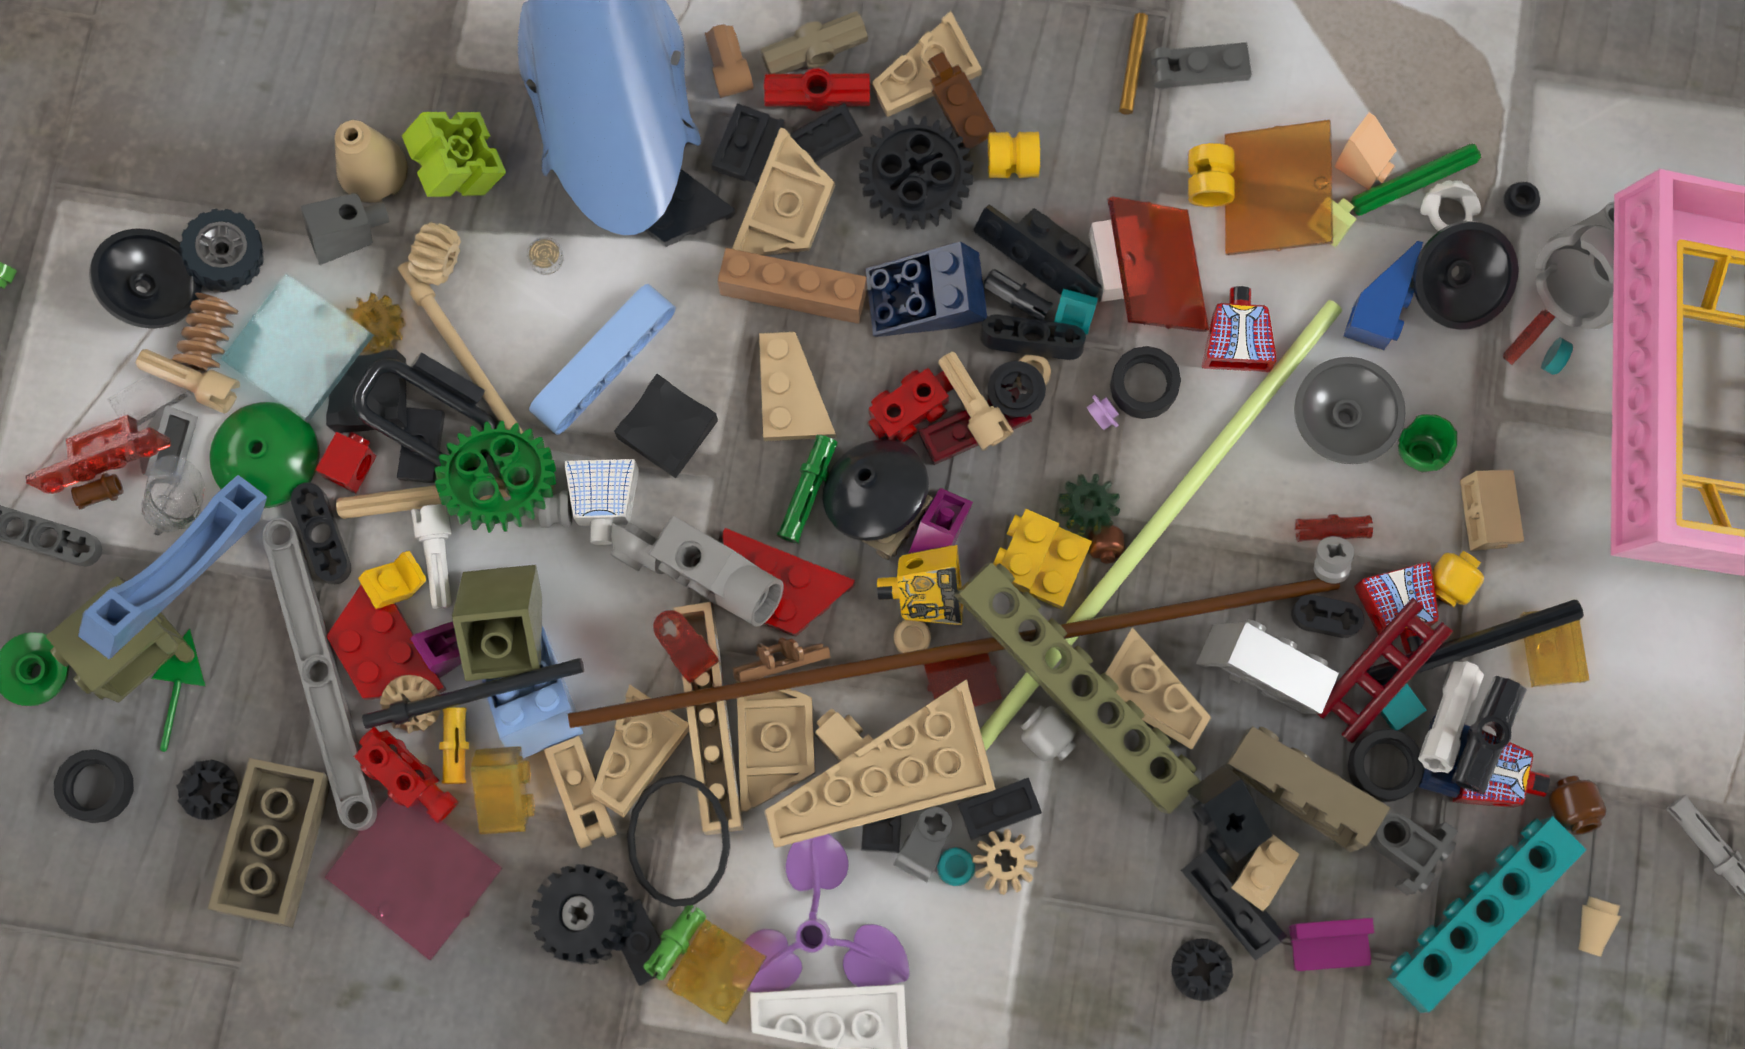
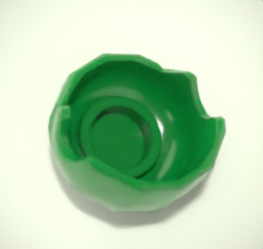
[1398,414,1457,473]

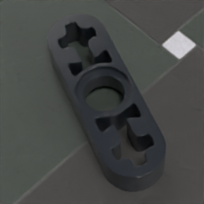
[980,314,1086,360]
[291,482,351,585]

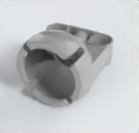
[1535,201,1614,329]

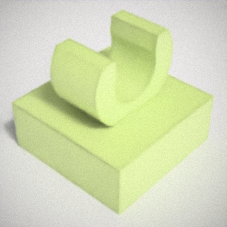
[1308,197,1357,247]

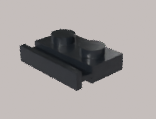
[711,103,785,186]

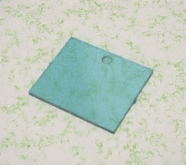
[221,274,374,423]

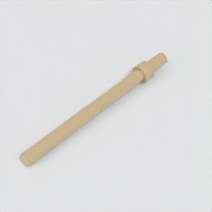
[398,261,523,434]

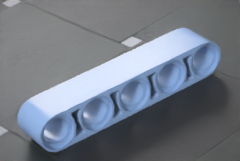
[529,284,676,435]

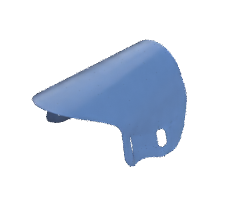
[518,0,701,235]

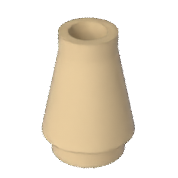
[1578,896,1621,957]

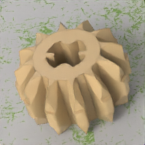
[408,222,461,286]
[972,829,1038,895]

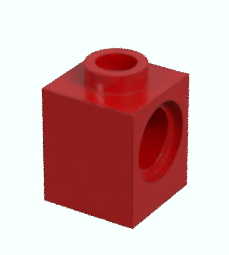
[315,432,377,494]

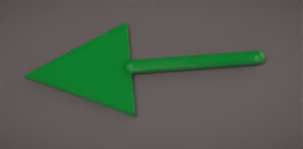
[151,629,206,752]

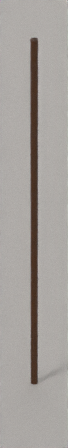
[567,578,1340,728]

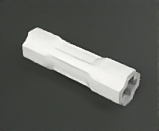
[1418,661,1484,773]

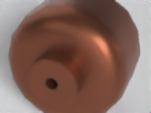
[1088,524,1125,564]

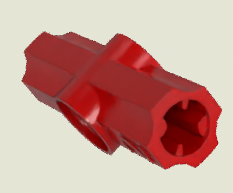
[764,68,870,112]

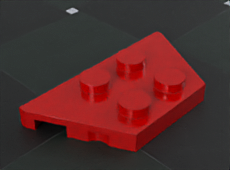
[723,528,855,637]
[326,584,447,700]

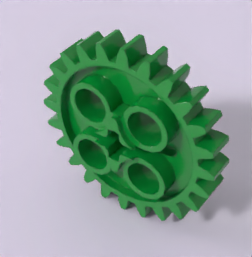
[435,421,557,533]

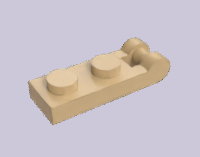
[544,736,617,849]

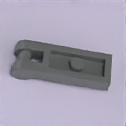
[1150,42,1252,88]

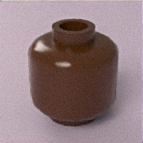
[1549,775,1606,835]

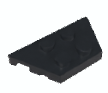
[645,169,736,247]

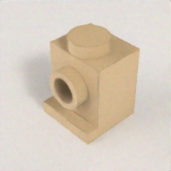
[815,708,873,762]

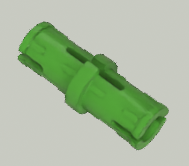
[643,905,706,980]

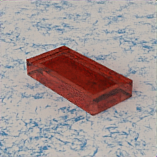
[1502,309,1555,365]

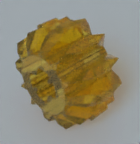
[342,292,406,354]

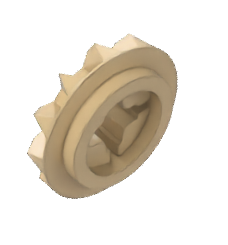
[380,675,441,734]

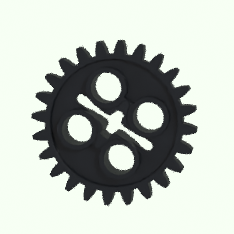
[859,116,974,229]

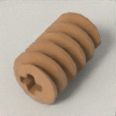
[172,293,239,374]

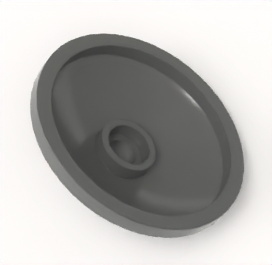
[1294,357,1406,464]

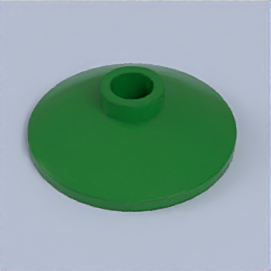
[0,632,69,706]

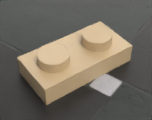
[1231,835,1299,911]

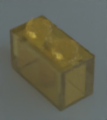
[470,746,535,834]

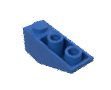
[1343,241,1423,350]

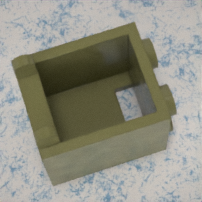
[46,576,194,703]

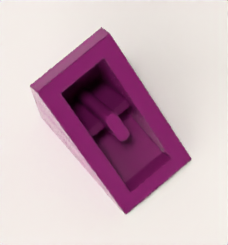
[410,621,462,678]

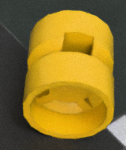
[988,132,1040,178]
[1188,143,1235,207]

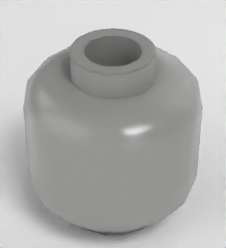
[1020,705,1077,761]

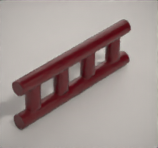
[1317,597,1453,744]

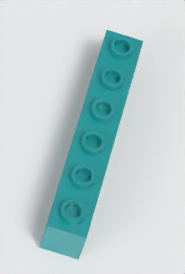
[1387,816,1587,1013]

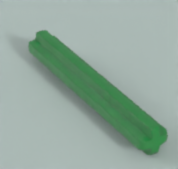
[1350,143,1481,216]

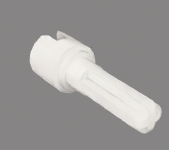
[411,504,452,609]

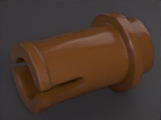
[71,473,123,510]

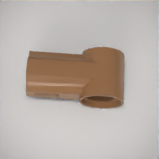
[704,24,754,98]

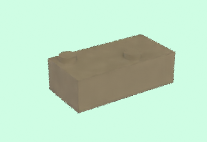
[208,758,330,928]

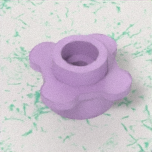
[1087,395,1119,430]

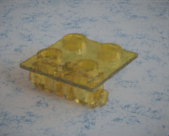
[666,919,767,1025]

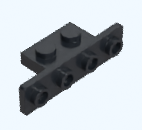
[973,205,1102,298]

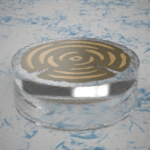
[526,237,564,275]

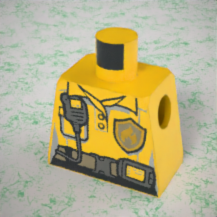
[877,545,963,625]

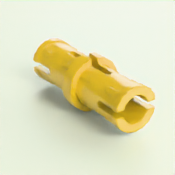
[439,707,469,784]

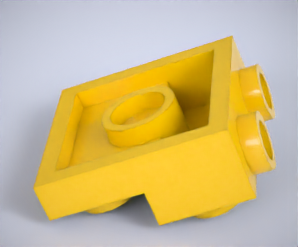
[993,509,1092,610]

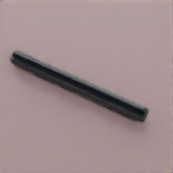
[1366,599,1584,685]

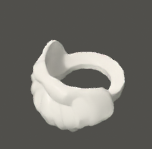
[1420,180,1481,231]

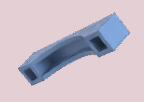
[78,475,267,659]

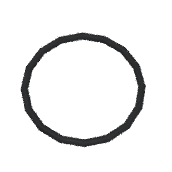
[627,775,730,907]

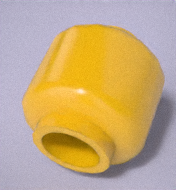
[1432,550,1484,608]

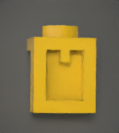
[358,551,426,609]

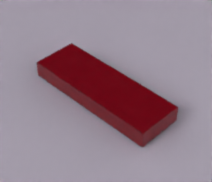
[919,387,1033,465]

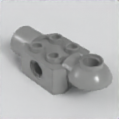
[611,516,784,627]

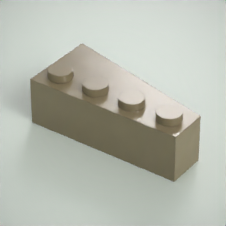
[1225,726,1391,852]

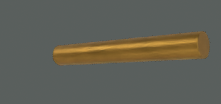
[1119,13,1148,115]

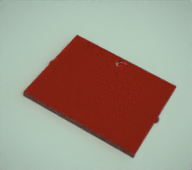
[1107,196,1209,332]

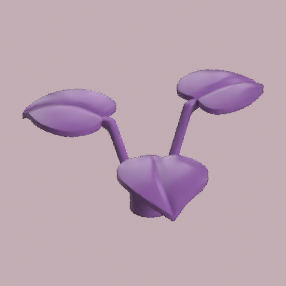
[733,834,910,993]

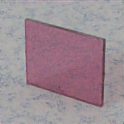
[325,797,503,960]

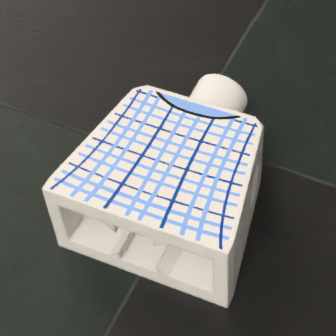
[565,459,639,545]

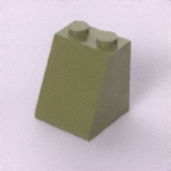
[452,565,542,681]

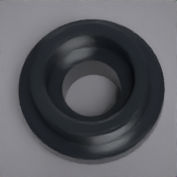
[1503,182,1540,217]

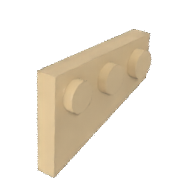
[759,332,836,441]
[1105,627,1211,749]

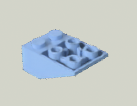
[482,627,584,762]

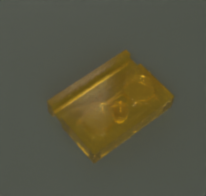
[1520,611,1589,687]

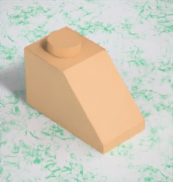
[1334,112,1397,190]

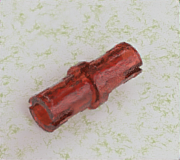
[1295,514,1373,542]

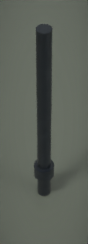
[362,658,585,729]

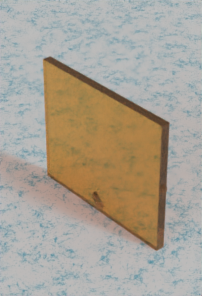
[1225,120,1333,256]

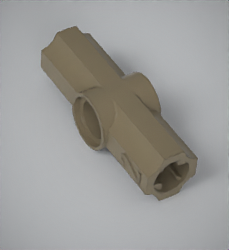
[760,11,868,74]

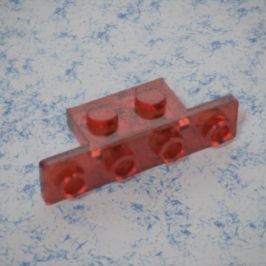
[25,414,171,494]

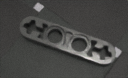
[0,505,102,567]

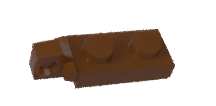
[927,52,997,149]

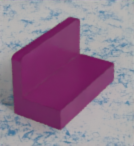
[1289,918,1375,971]

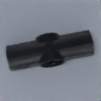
[1451,676,1527,795]

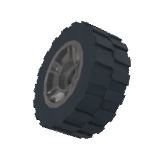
[180,209,264,292]

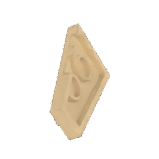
[872,11,982,117]
[592,684,689,818]

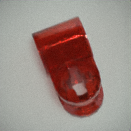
[653,610,720,684]

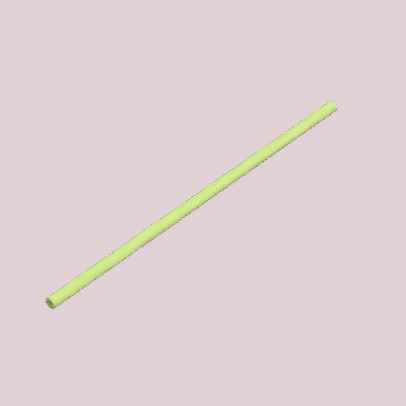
[980,300,1342,751]

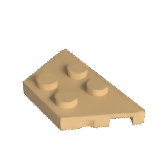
[732,128,835,255]
[736,677,815,812]

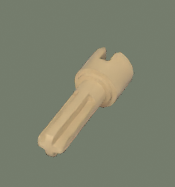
[135,349,240,414]
[939,352,1014,451]

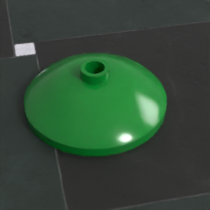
[209,402,320,508]

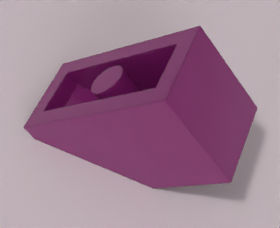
[909,488,973,554]

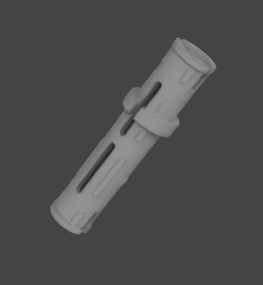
[1666,795,1745,901]

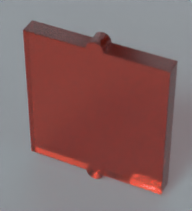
[924,653,1002,707]

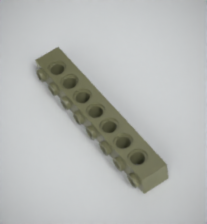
[954,562,1200,814]

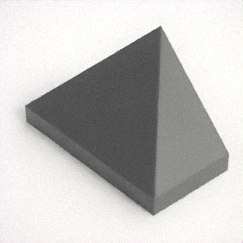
[136,405,198,485]

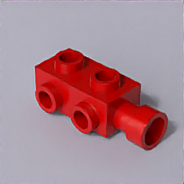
[867,368,954,443]
[353,727,459,824]

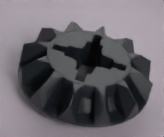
[988,361,1046,418]
[176,759,238,820]
[1171,939,1234,1001]

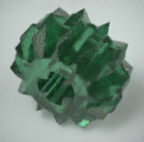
[1058,474,1120,536]

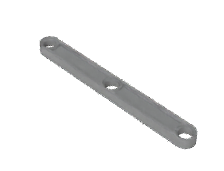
[262,518,377,831]

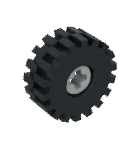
[531,864,635,965]

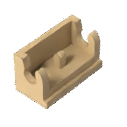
[1460,470,1524,551]

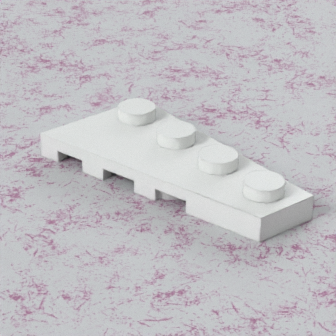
[750,984,908,1049]

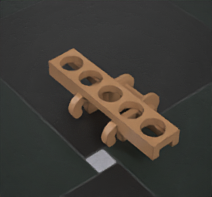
[732,637,831,682]

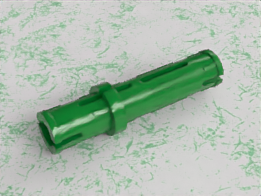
[777,434,838,544]

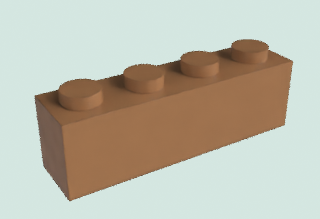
[717,248,867,324]

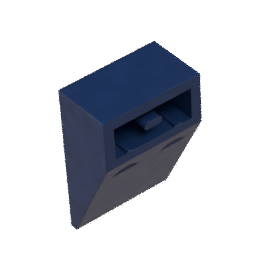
[865,241,987,337]

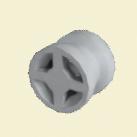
[538,490,572,528]
[1314,536,1354,584]

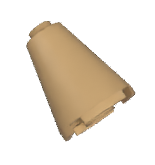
[335,120,408,203]

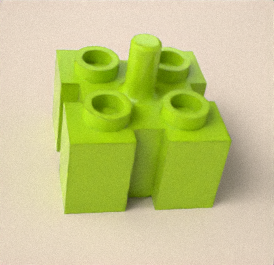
[401,112,506,197]

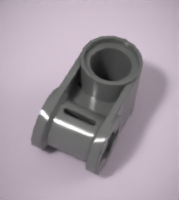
[893,807,952,882]

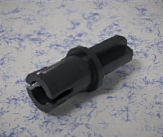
[983,269,1053,320]

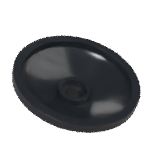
[1413,221,1519,330]
[89,228,202,329]
[822,439,929,541]

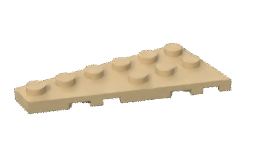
[765,679,996,848]

